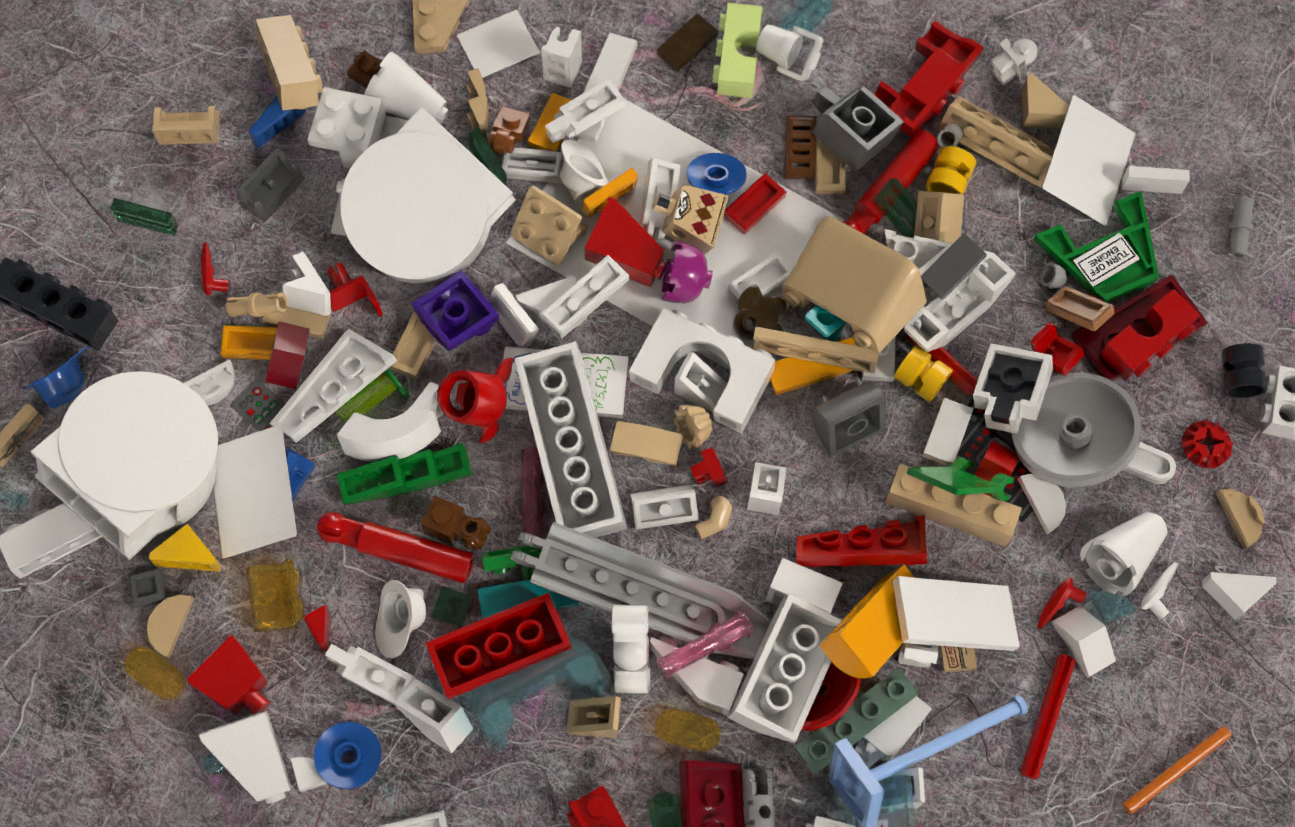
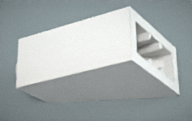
[199,710,291,804]

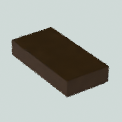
[657,13,718,72]

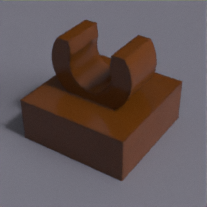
[347,50,382,89]

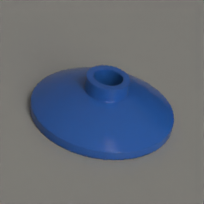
[686,153,747,195]
[314,722,382,789]

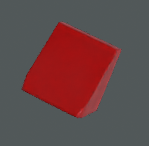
[304,605,330,651]

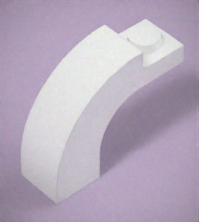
[337,382,443,462]

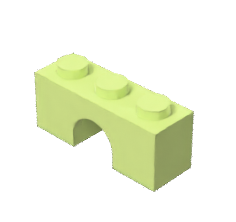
[712,3,763,98]

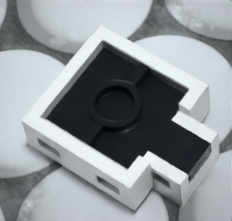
[973,344,1053,434]

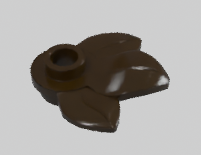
[733,284,787,340]

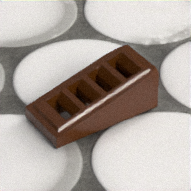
[785,115,816,180]

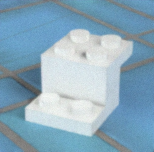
[307,87,408,169]

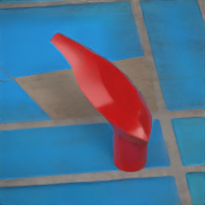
[201,242,229,296]
[1037,577,1086,630]

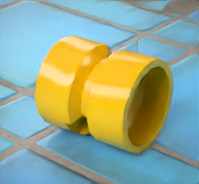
[925,146,977,194]
[893,345,953,403]

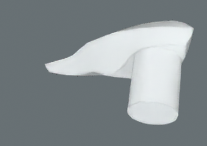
[1141,562,1178,620]

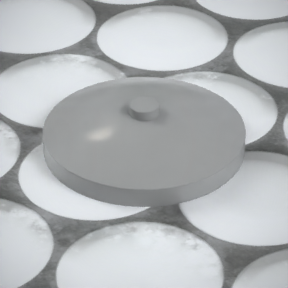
[1012,372,1141,487]

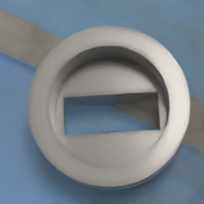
[1040,263,1067,289]

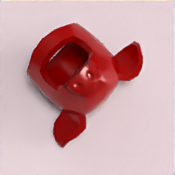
[437,358,514,444]

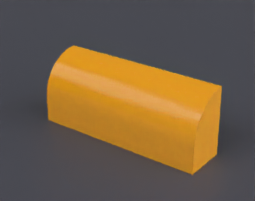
[819,565,915,678]

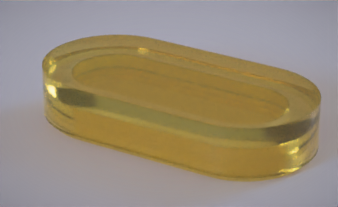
[125,647,186,700]
[655,709,721,752]

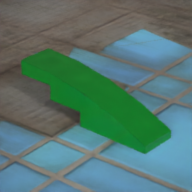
[336,443,473,505]

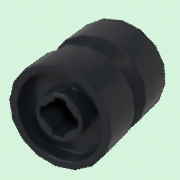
[1221,343,1268,398]

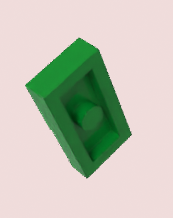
[482,545,541,580]

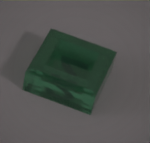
[431,586,474,628]

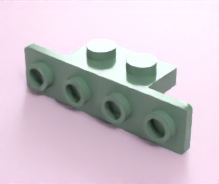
[795,668,918,774]

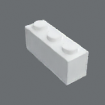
[0,502,103,579]

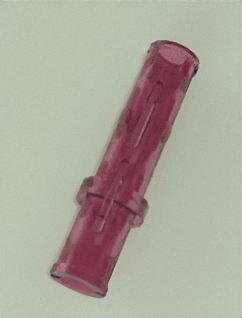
[519,447,545,539]

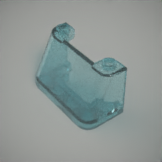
[468,637,610,753]

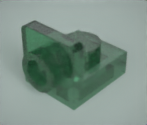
[646,792,682,827]

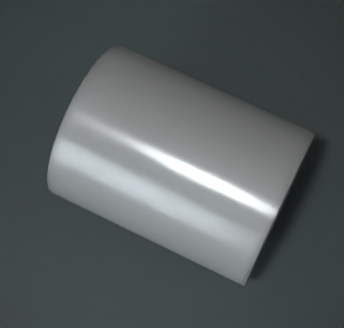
[937,123,962,148]

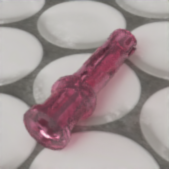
[657,610,754,678]

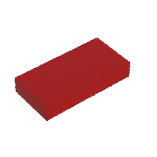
[723,173,787,235]

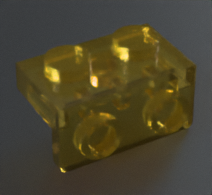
[246,559,304,632]

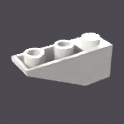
[649,637,744,716]

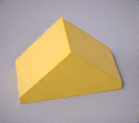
[149,524,221,572]

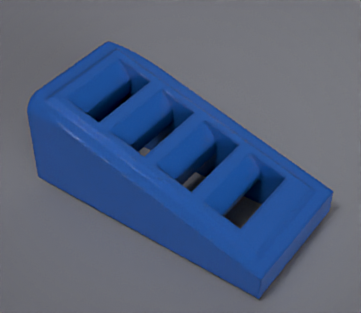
[249,96,307,148]

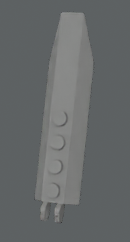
[511,522,771,660]

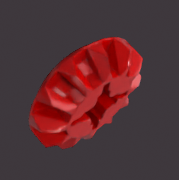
[1182,419,1234,469]

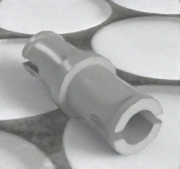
[1227,197,1255,260]

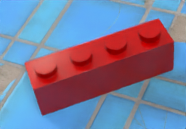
[426,593,572,700]

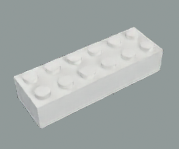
[515,341,627,538]

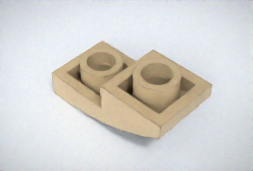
[465,68,489,139]
[610,421,683,466]

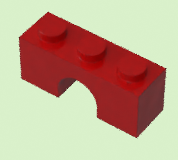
[1100,289,1200,381]

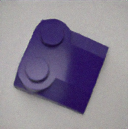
[411,270,499,351]

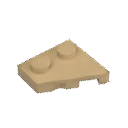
[413,0,469,54]

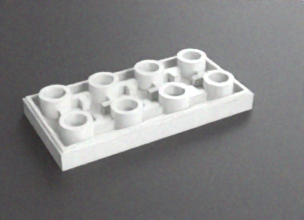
[893,576,1020,651]

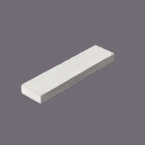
[574,33,637,143]

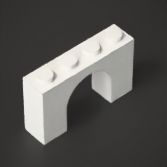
[629,308,775,434]

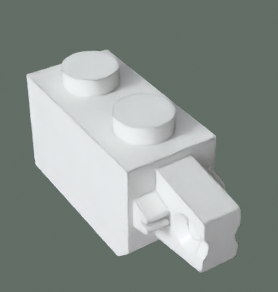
[855,696,932,769]

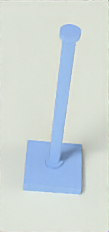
[828,695,1028,827]

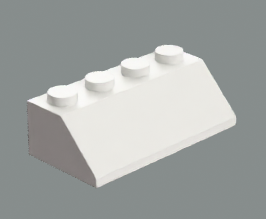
[727,593,842,743]

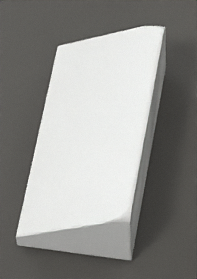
[630,485,699,530]

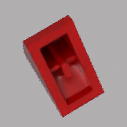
[974,441,1019,497]

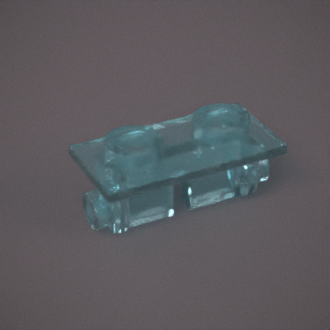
[779,0,834,39]

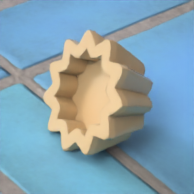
[673,405,713,449]

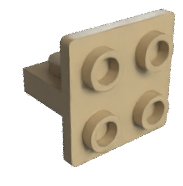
[510,186,588,266]

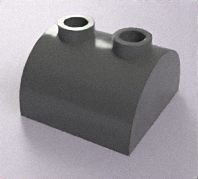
[811,381,885,457]

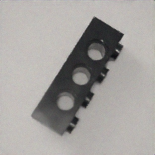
[0,257,118,351]

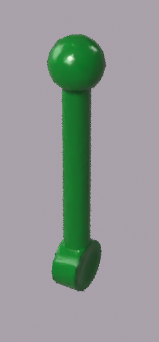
[384,368,410,400]

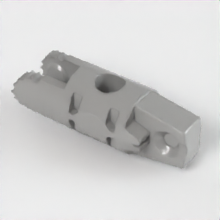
[742,769,775,827]

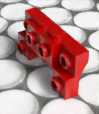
[874,20,984,137]

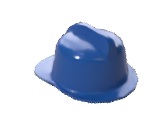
[24,346,89,408]

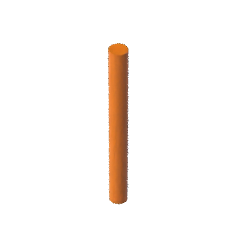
[1122,726,1232,815]

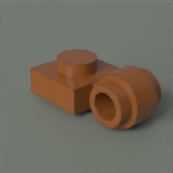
[488,107,530,155]

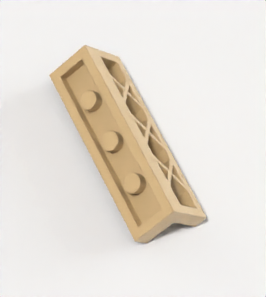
[937,96,1055,188]

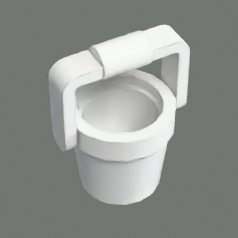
[756,24,823,81]

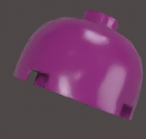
[661,241,713,304]

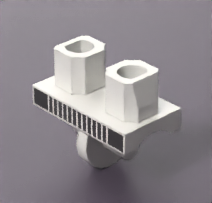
[991,38,1038,86]

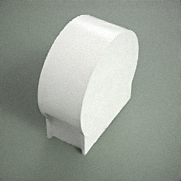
[340,107,516,284]
[31,371,218,560]

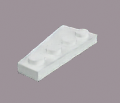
[269,329,397,443]

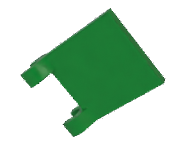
[907,457,1014,501]

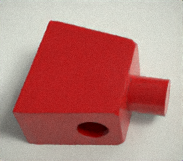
[186,634,270,715]

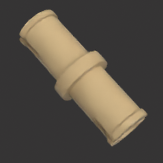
[226,292,288,317]

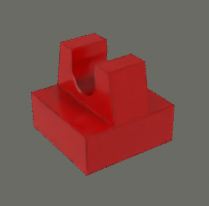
[690,447,728,487]

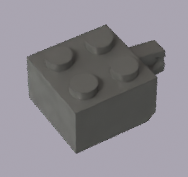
[812,86,904,172]

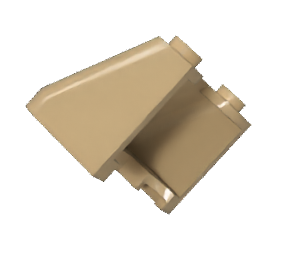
[783,216,927,353]

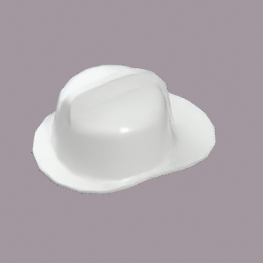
[560,139,609,201]
[375,580,426,658]

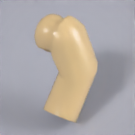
[694,496,732,540]

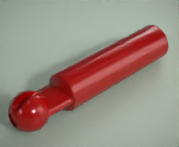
[843,129,940,234]
[316,512,475,584]

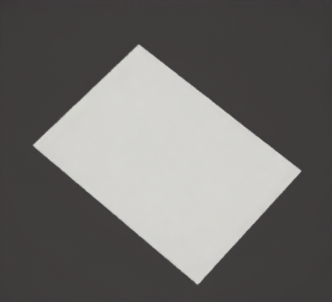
[506,99,844,369]

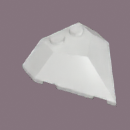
[884,229,1016,352]

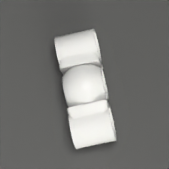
[612,605,650,694]

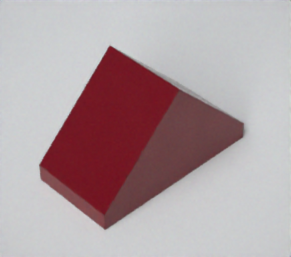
[265,321,309,389]

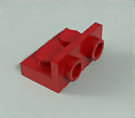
[565,785,626,827]

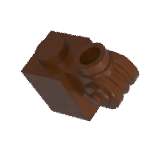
[421,496,492,550]

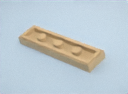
[753,327,879,373]

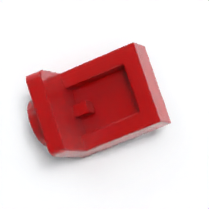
[1030,322,1084,376]

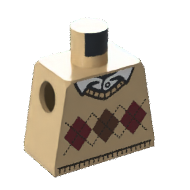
[652,185,729,255]

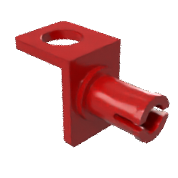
[326,263,383,317]

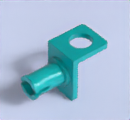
[804,305,847,342]

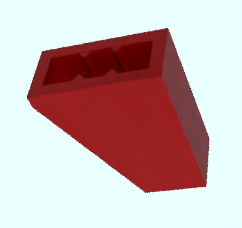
[584,197,667,287]

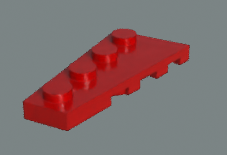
[796,515,927,567]

